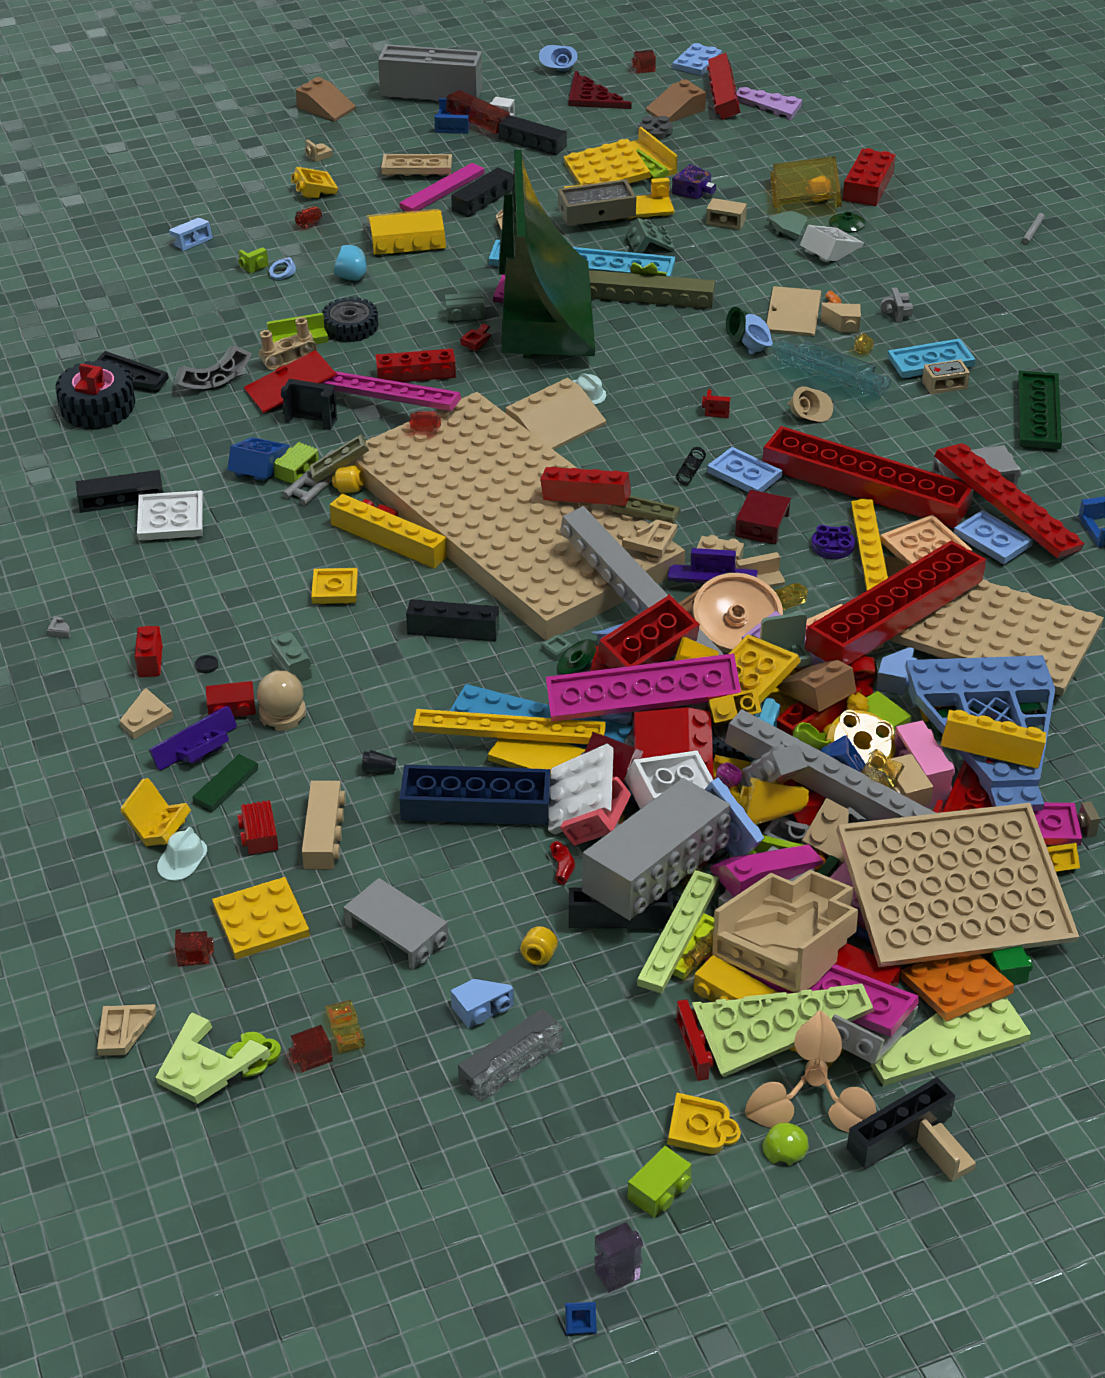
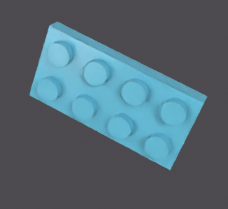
[887,338,976,378]

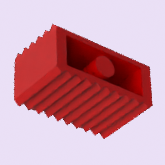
[134,626,163,677]
[206,681,256,717]
[237,800,279,854]

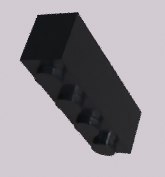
[499,115,567,156]
[451,167,513,217]
[75,470,163,513]
[406,599,499,642]
[568,888,673,929]
[846,1077,956,1168]

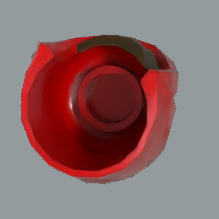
[848,655,877,697]

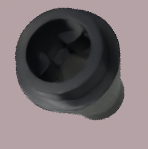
[361,750,397,773]

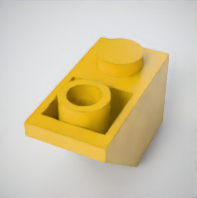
[708,689,762,727]

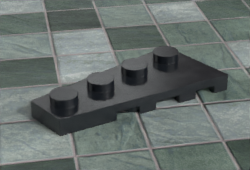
[97,351,169,391]

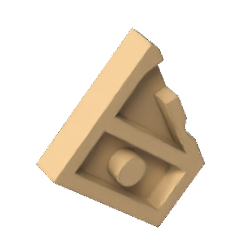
[622,520,677,557]
[120,688,173,739]
[802,798,849,864]
[97,1004,156,1056]

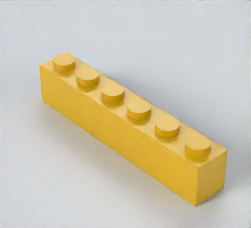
[329,494,447,569]
[694,955,845,1069]

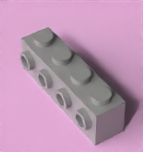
[737,743,808,793]

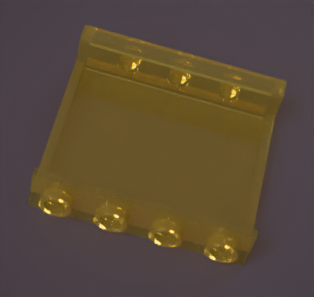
[770,156,842,214]

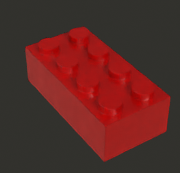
[843,148,896,206]
[597,594,700,669]

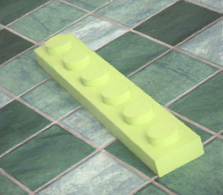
[637,870,719,994]

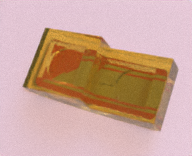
[325,1000,365,1053]

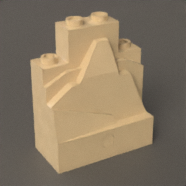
[712,870,858,993]

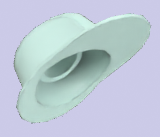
[572,373,606,405]
[157,827,207,881]

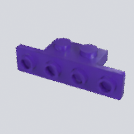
[668,548,758,584]
[149,706,237,770]

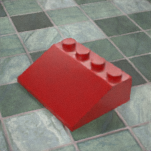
[633,707,714,780]

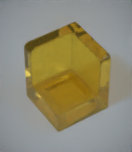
[861,748,905,789]

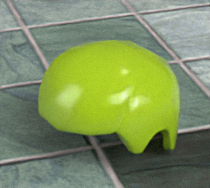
[793,722,831,751]
[762,1122,809,1166]

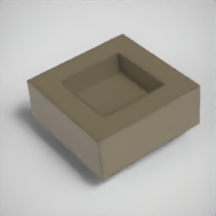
[1077,801,1100,837]

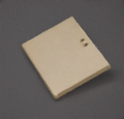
[767,286,821,336]

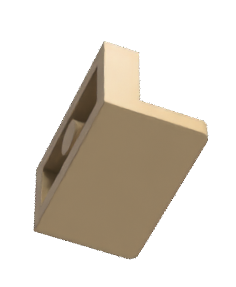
[736,552,785,588]
[917,1119,976,1182]

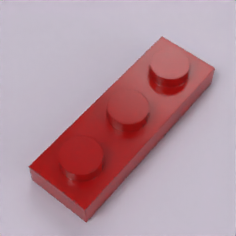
[676,999,713,1081]

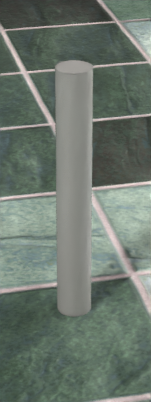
[1022,213,1045,245]

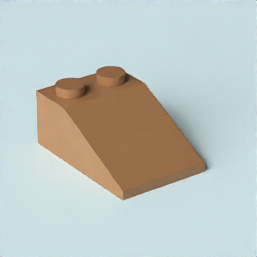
[296,77,356,122]
[646,79,706,122]
[776,660,856,712]

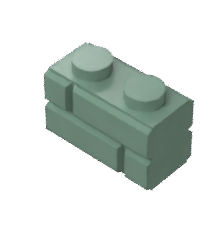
[444,292,485,322]
[270,632,312,682]

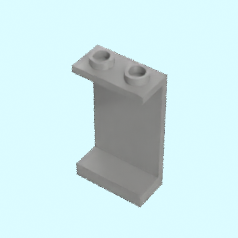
[932,445,1021,486]
[343,878,448,970]
[832,1006,918,1064]

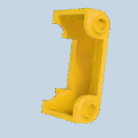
[713,755,809,825]

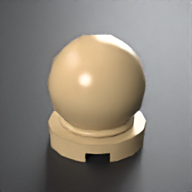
[257,670,306,731]

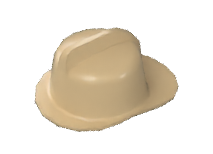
[787,386,833,422]

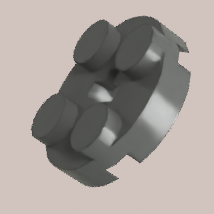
[639,116,673,140]

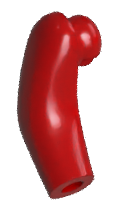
[550,841,576,884]

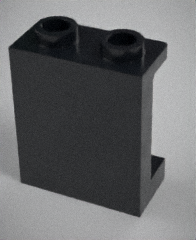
[281,379,338,430]

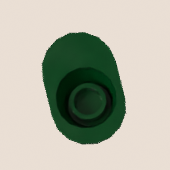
[726,307,750,342]

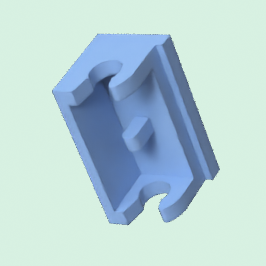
[169,218,213,251]

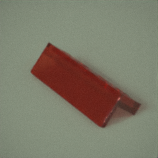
[446,90,510,134]

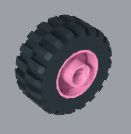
[55,360,135,429]

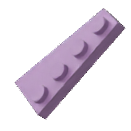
[737,87,802,120]

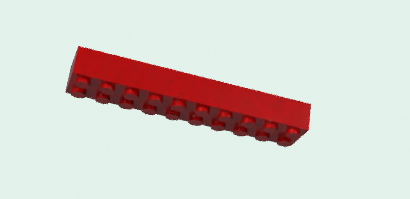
[762,426,974,528]
[804,541,987,665]

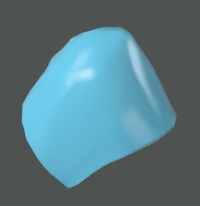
[334,245,367,281]

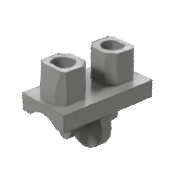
[880,288,913,323]

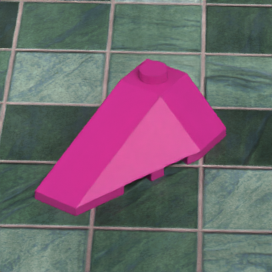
[710,844,824,897]

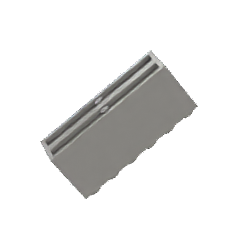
[378,44,483,104]
[582,778,731,920]

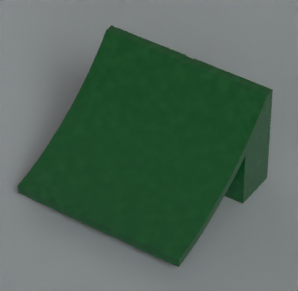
[499,149,595,358]

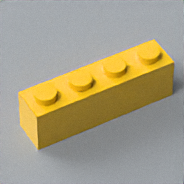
[941,710,1046,769]

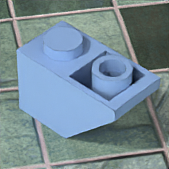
[876,647,917,695]
[451,979,514,1028]

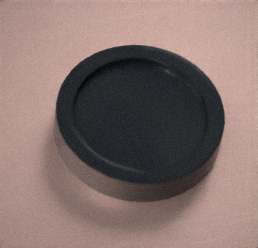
[195,655,218,673]

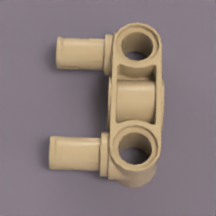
[258,317,317,370]

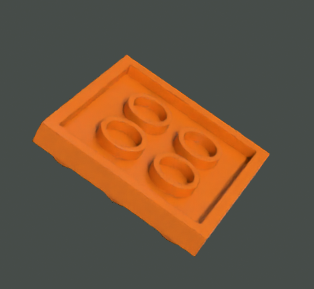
[900,954,1014,1021]

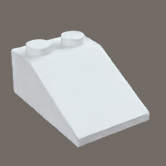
[800,225,864,263]
[625,751,713,809]

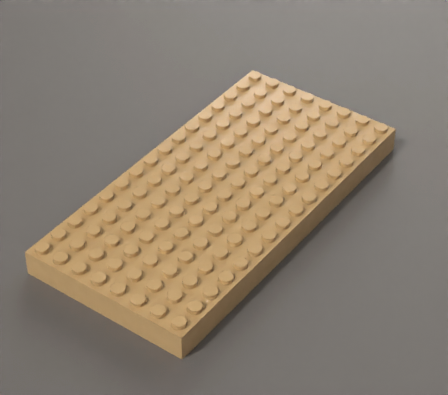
[345,392,685,641]

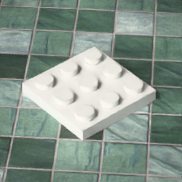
[137,490,203,541]
[548,744,613,835]

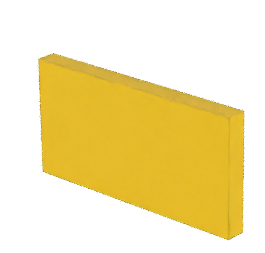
[488,738,585,769]

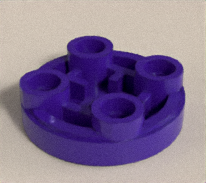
[811,525,855,559]

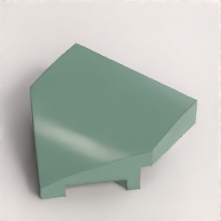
[766,211,808,240]

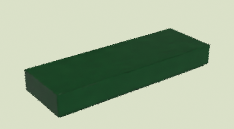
[192,754,258,812]

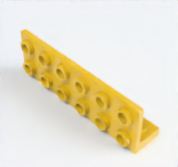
[564,178,674,221]

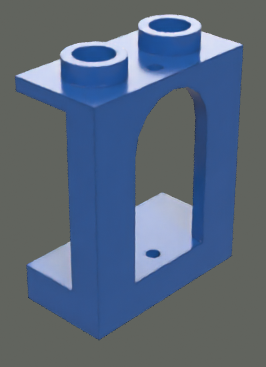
[434,98,473,134]
[1078,496,1105,548]

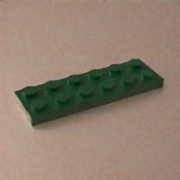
[1018,370,1062,450]

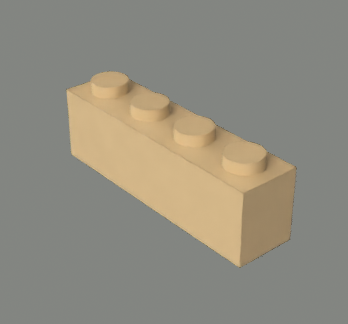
[302,781,346,869]

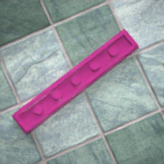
[399,163,485,211]

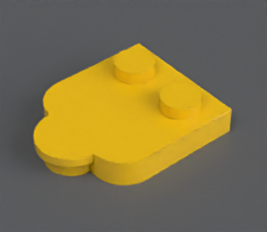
[667,1093,741,1154]

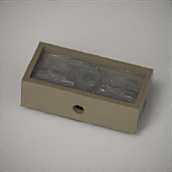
[558,179,636,226]

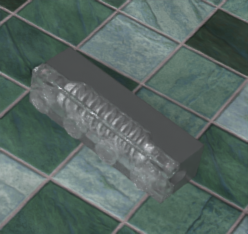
[458,1008,564,1102]

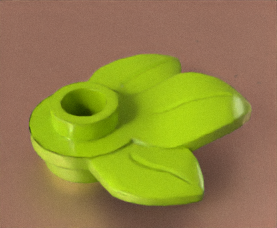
[630,262,667,276]
[226,1032,281,1077]

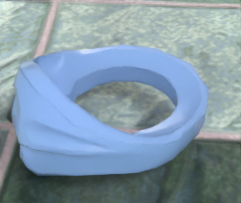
[269,257,296,280]

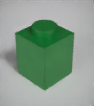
[989,946,1033,985]

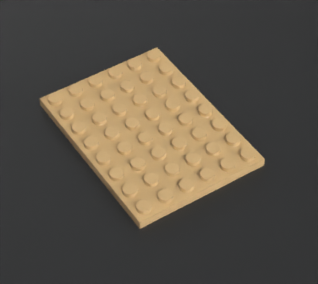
[888,580,1104,696]
[836,803,1079,967]

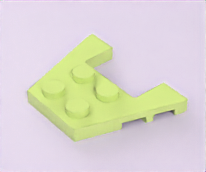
[156,1013,271,1104]

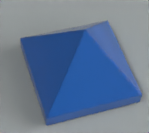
[565,1302,597,1335]

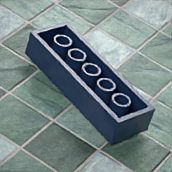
[399,765,551,825]

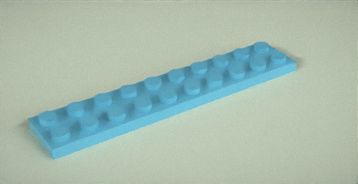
[488,240,675,277]

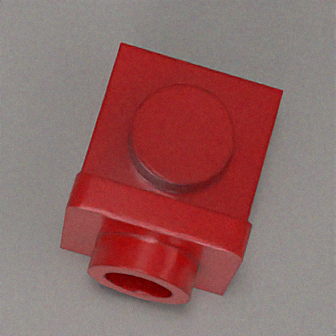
[702,389,731,418]

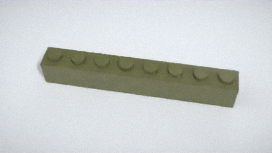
[589,270,715,308]

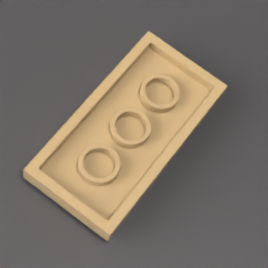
[381,154,452,176]

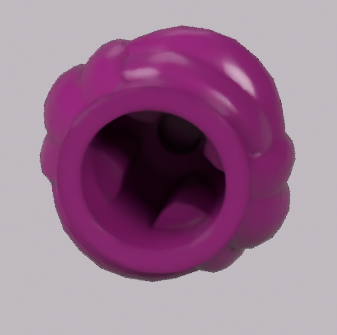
[716,762,742,789]

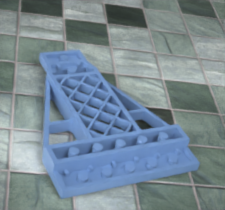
[905,655,1055,811]

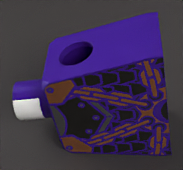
[672,164,716,199]

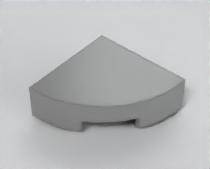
[47,616,71,639]

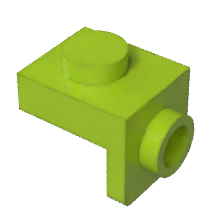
[238,247,268,274]

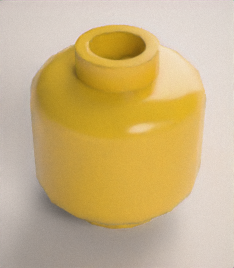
[332,465,365,494]
[520,926,558,966]

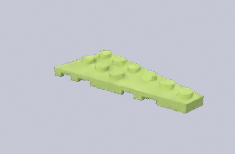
[692,984,875,1078]
[871,997,1031,1086]

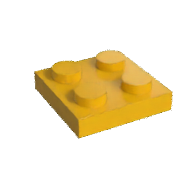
[311,568,358,604]

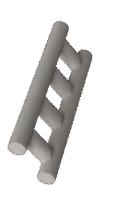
[282,449,345,506]

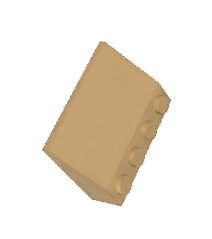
[506,378,606,450]

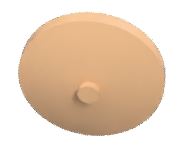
[692,573,783,653]

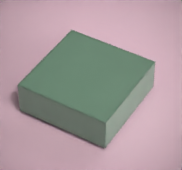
[541,634,572,661]

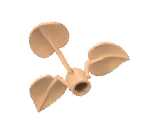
[745,1010,877,1132]

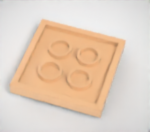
[880,515,972,565]

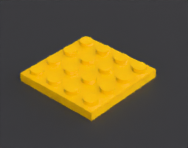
[563,139,651,185]

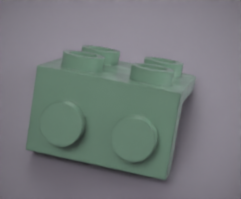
[626,218,675,254]
[760,612,812,668]

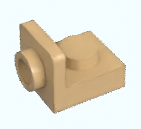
[305,140,333,162]

